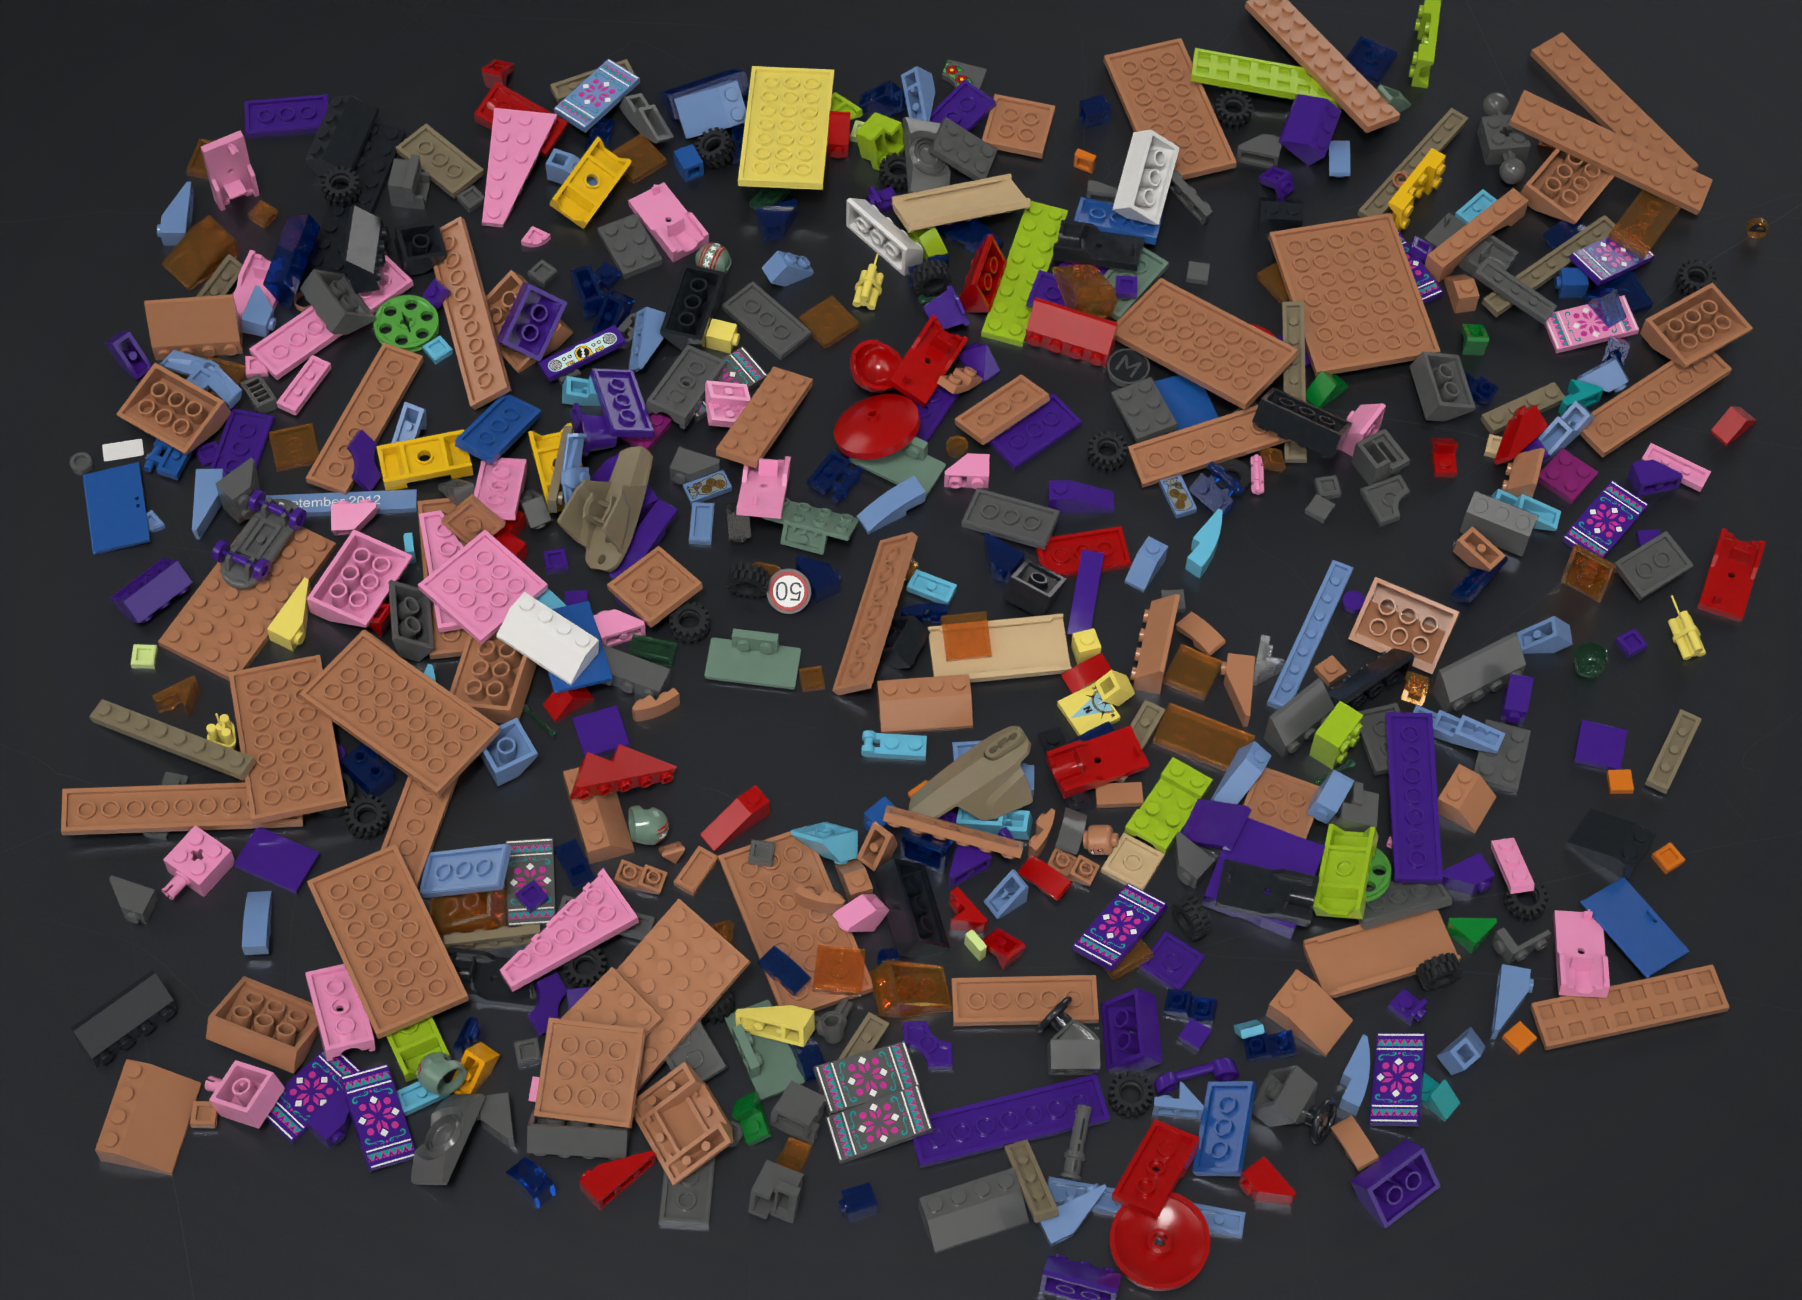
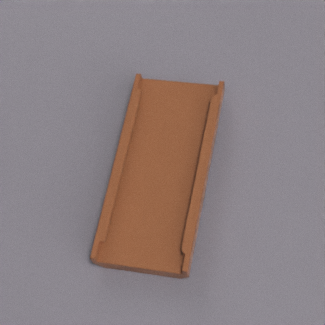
[1303,909,1461,999]

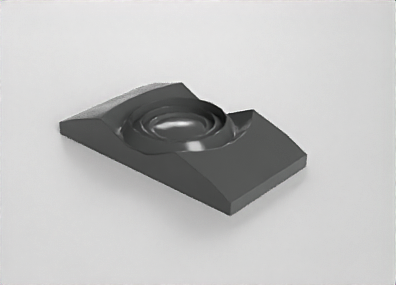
[903,117,951,193]
[411,1094,486,1185]

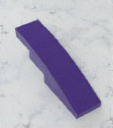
[609,499,678,579]
[1067,550,1104,636]

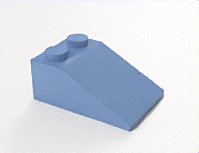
[673,80,746,139]

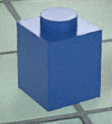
[674,144,704,182]
[1554,268,1589,298]
[863,796,895,832]

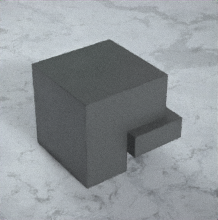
[388,154,431,210]
[1351,429,1410,485]
[1328,782,1379,832]
[769,1080,826,1146]
[748,1160,804,1224]

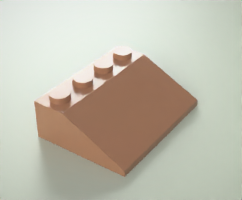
[1520,148,1615,224]
[486,270,573,373]
[1640,282,1753,368]
[144,294,243,360]
[116,363,232,455]
[1348,577,1460,675]
[450,630,537,723]
[206,976,319,1074]
[95,1059,202,1175]

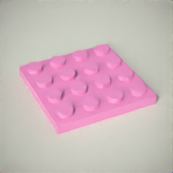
[418,530,548,645]

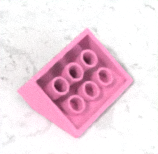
[307,530,413,628]

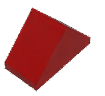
[1710,406,1756,446]
[543,687,594,723]

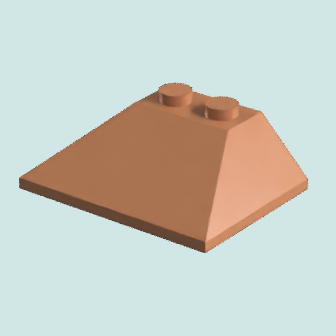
[633,1061,733,1186]

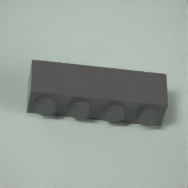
[602,644,671,701]

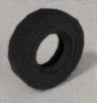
[1211,459,1251,497]

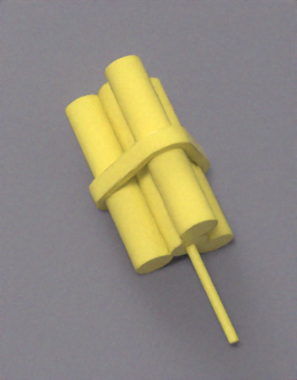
[852,253,884,310]
[1668,595,1706,660]
[206,713,237,751]

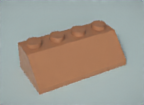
[1130,594,1180,695]
[877,674,973,734]
[563,767,635,865]

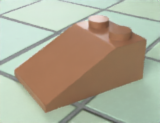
[1266,969,1353,1057]

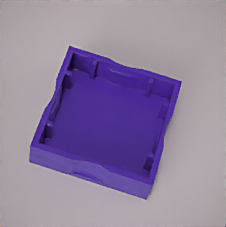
[1202,818,1325,939]

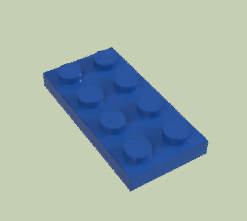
[1073,197,1163,245]
[455,393,542,465]
[1192,1081,1257,1176]

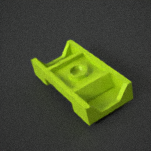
[1409,0,1441,88]
[1124,757,1213,856]
[1313,824,1378,919]
[386,1016,451,1083]

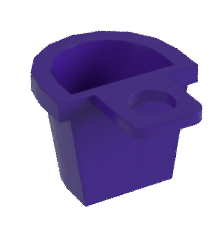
[923,285,970,329]
[571,403,617,457]

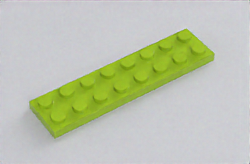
[1190,48,1342,109]
[981,201,1068,347]

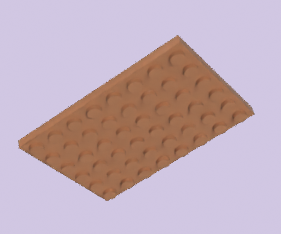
[1268,213,1441,377]

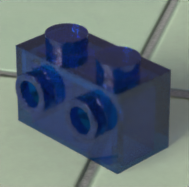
[570,264,607,318]
[340,743,395,799]

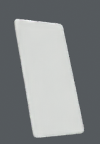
[102,439,144,461]

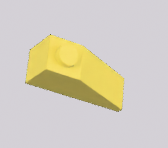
[267,577,311,651]
[735,1005,815,1047]

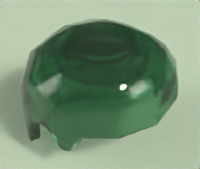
[1573,642,1608,678]

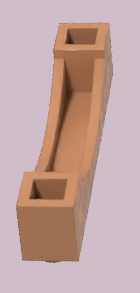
[1424,188,1529,283]

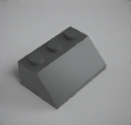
[300,269,376,335]
[1410,351,1476,422]
[1460,491,1539,557]
[388,580,434,662]
[1264,678,1335,757]

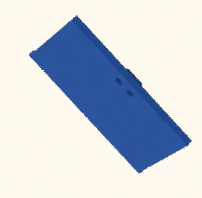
[1154,375,1219,434]
[83,462,151,555]
[548,601,613,694]
[1580,877,1690,979]

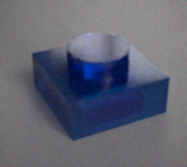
[591,262,622,291]

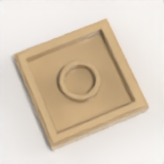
[1101,833,1165,891]

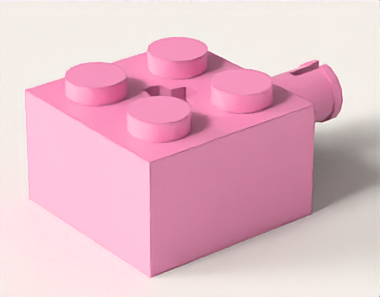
[161,825,235,900]
[205,1060,285,1129]

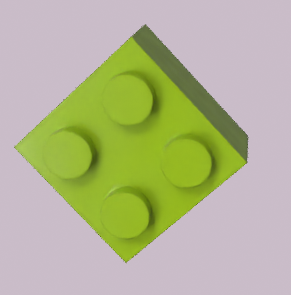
[1309,701,1364,770]

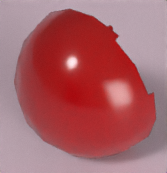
[850,340,902,393]

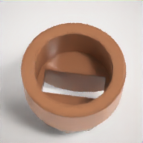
[1392,170,1410,188]

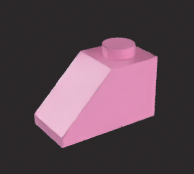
[593,609,646,647]

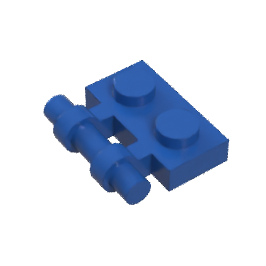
[143,438,194,480]

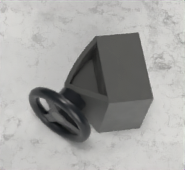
[1036,996,1100,1076]
[1252,1065,1337,1144]

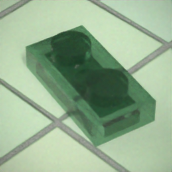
[749,187,792,217]
[627,634,678,667]

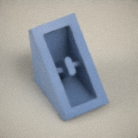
[983,869,1029,919]

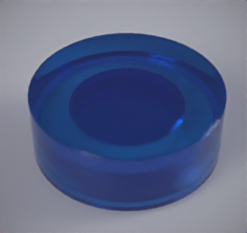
[877,948,900,972]

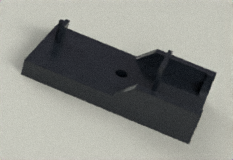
[1053,220,1145,271]
[1215,859,1320,927]
[449,947,545,1010]

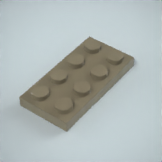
[395,124,484,198]

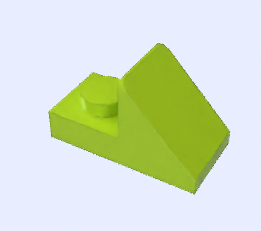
[907,227,948,263]

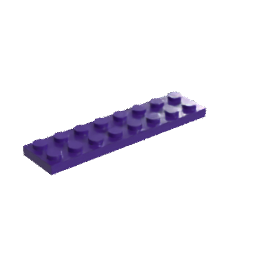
[1385,712,1443,884]
[912,1074,1110,1168]

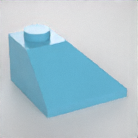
[791,822,858,864]

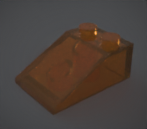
[162,215,240,291]
[1052,264,1118,318]
[1560,543,1617,603]
[430,884,507,935]
[870,960,953,1018]

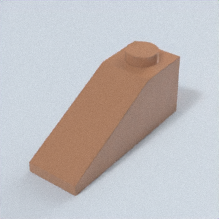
[1220,653,1255,727]

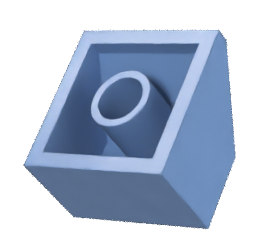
[479,718,538,786]

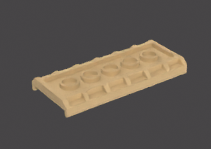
[892,173,1030,233]
[928,614,1072,683]

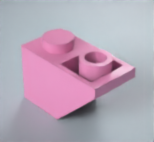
[944,453,990,489]
[331,500,379,536]
[832,894,890,932]

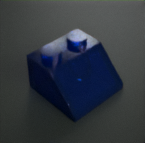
[900,828,955,873]

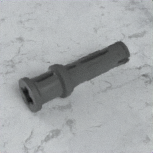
[1059,1104,1092,1182]

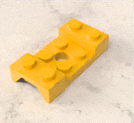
[549,136,632,229]
[1388,148,1446,232]
[528,423,583,513]
[376,429,474,491]

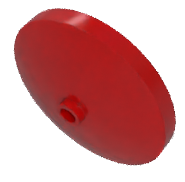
[834,394,921,460]
[1109,1192,1211,1291]

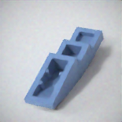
[1413,705,1506,754]

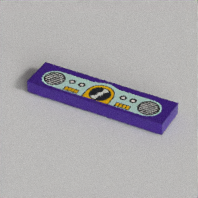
[538,325,626,382]

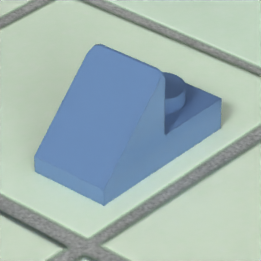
[392,402,427,443]
[1152,1082,1204,1119]

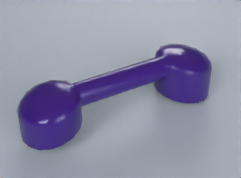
[1154,1058,1240,1097]

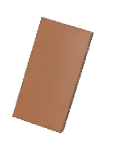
[1095,782,1144,808]
[673,846,719,896]

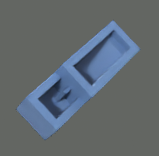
[1538,401,1596,463]
[857,476,926,534]
[242,891,272,955]
[1338,1034,1370,1116]

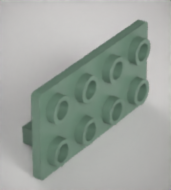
[849,437,946,497]
[763,498,859,555]
[704,629,801,690]
[725,1000,805,1101]

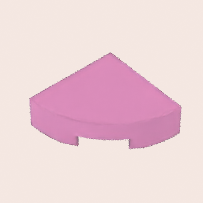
[521,226,551,247]
[245,356,269,378]

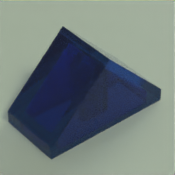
[1582,286,1626,328]

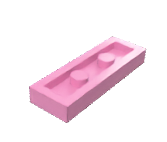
[276,355,332,416]
[1642,443,1711,492]
[1491,838,1534,894]

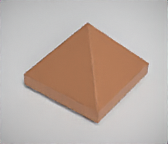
[658,841,685,864]

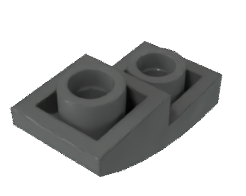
[1055,807,1088,855]

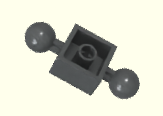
[1477,92,1531,184]

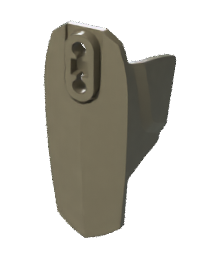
[557,446,653,572]
[909,726,1033,821]

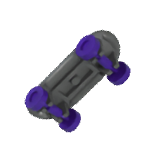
[212,489,307,589]

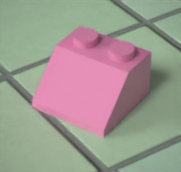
[1340,403,1386,457]

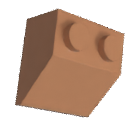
[1501,448,1545,498]
[1438,764,1497,833]

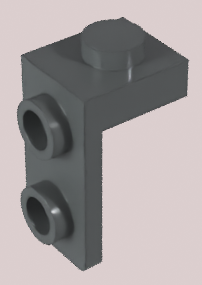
[1492,927,1551,964]

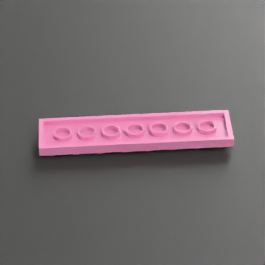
[249,255,414,380]

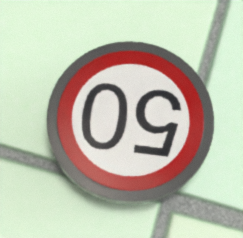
[767,569,812,614]

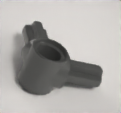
[814,998,853,1044]

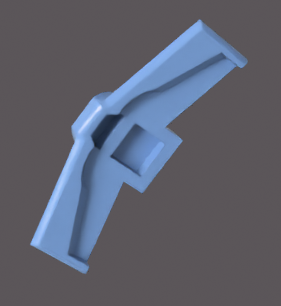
[160,349,242,409]
[561,433,590,506]

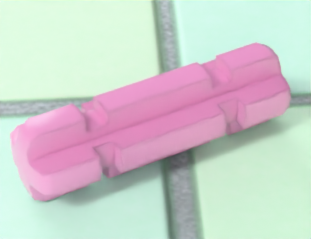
[1250,454,1265,495]

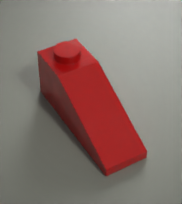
[1494,405,1548,465]
[700,785,770,853]
[579,1150,656,1210]

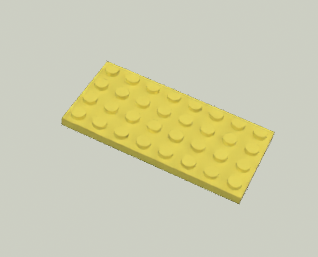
[738,66,834,190]

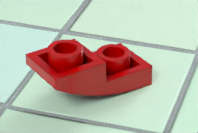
[1061,653,1112,694]
[1017,855,1072,901]

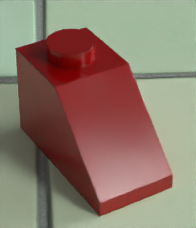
[827,111,851,158]
[1239,1156,1297,1205]

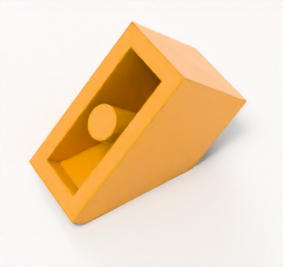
[451,1042,500,1094]

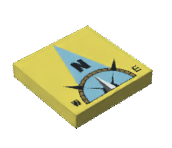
[1057,683,1121,740]

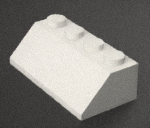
[1112,130,1180,225]
[846,198,923,276]
[496,592,599,686]

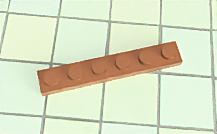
[883,805,1024,859]

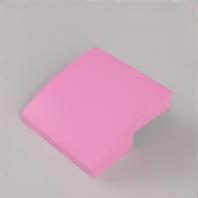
[705,380,751,427]

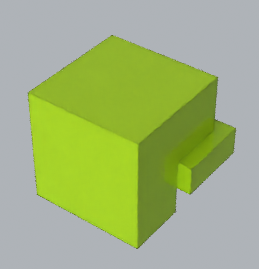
[855,112,905,171]

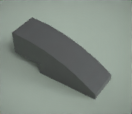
[619,93,674,144]

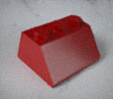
[959,235,1007,313]

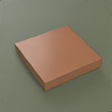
[441,494,505,544]

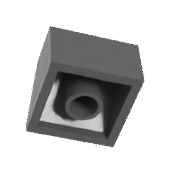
[215,458,260,524]

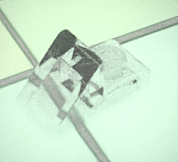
[1253,635,1285,685]

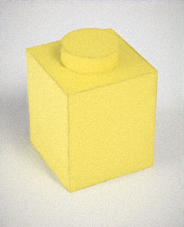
[706,318,740,354]
[1071,628,1101,665]
[1095,670,1135,707]

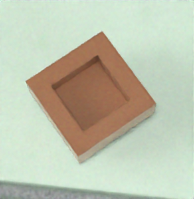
[1314,655,1347,687]
[190,1101,218,1129]

